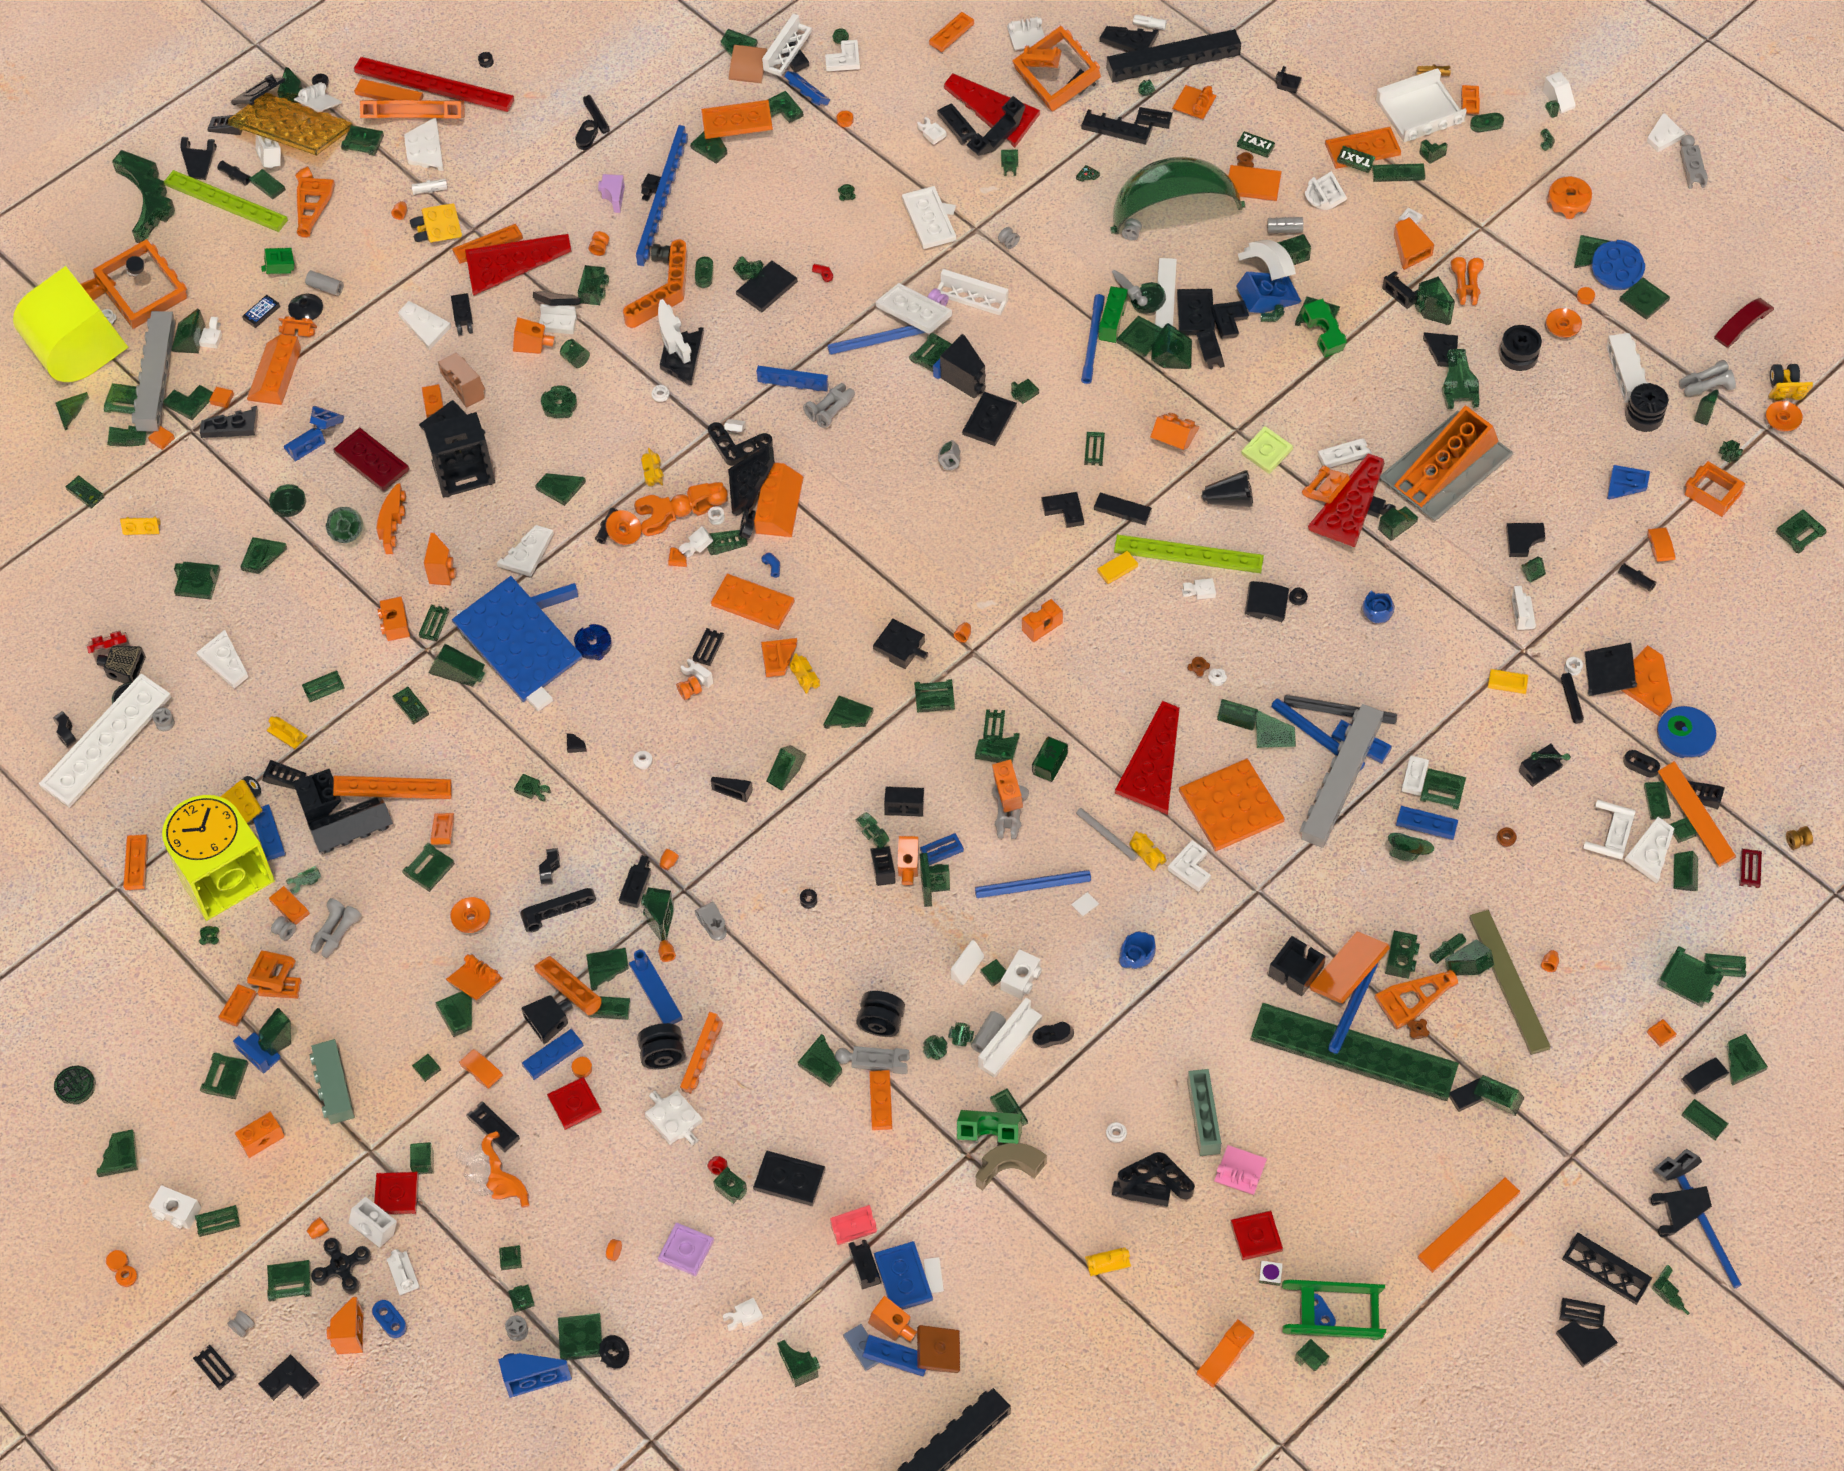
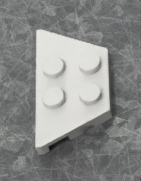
[404,118,444,171]

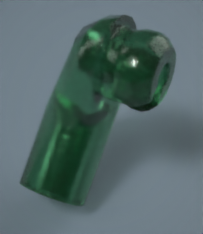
[1540,128,1555,151]
[1261,305,1285,322]

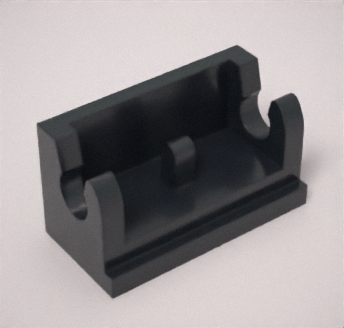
[1382,271,1421,309]
[1196,328,1225,370]
[1519,743,1563,787]
[884,786,924,817]
[848,1240,882,1290]

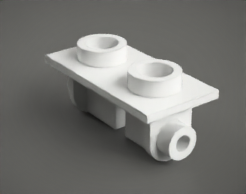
[387,1249,420,1295]

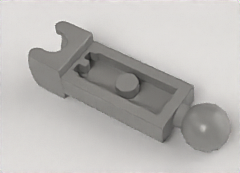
[1681,135,1708,189]
[835,1046,910,1074]

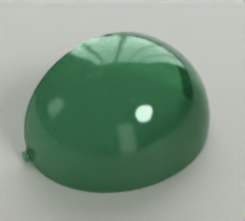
[1110,156,1245,235]

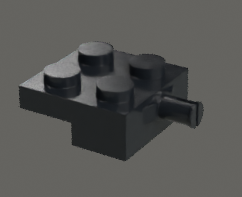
[873,618,928,669]

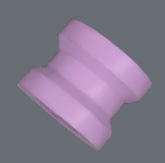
[927,288,949,306]

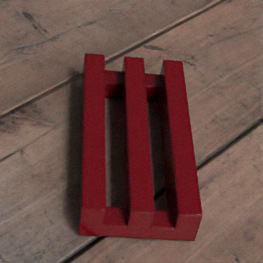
[1739,848,1762,888]

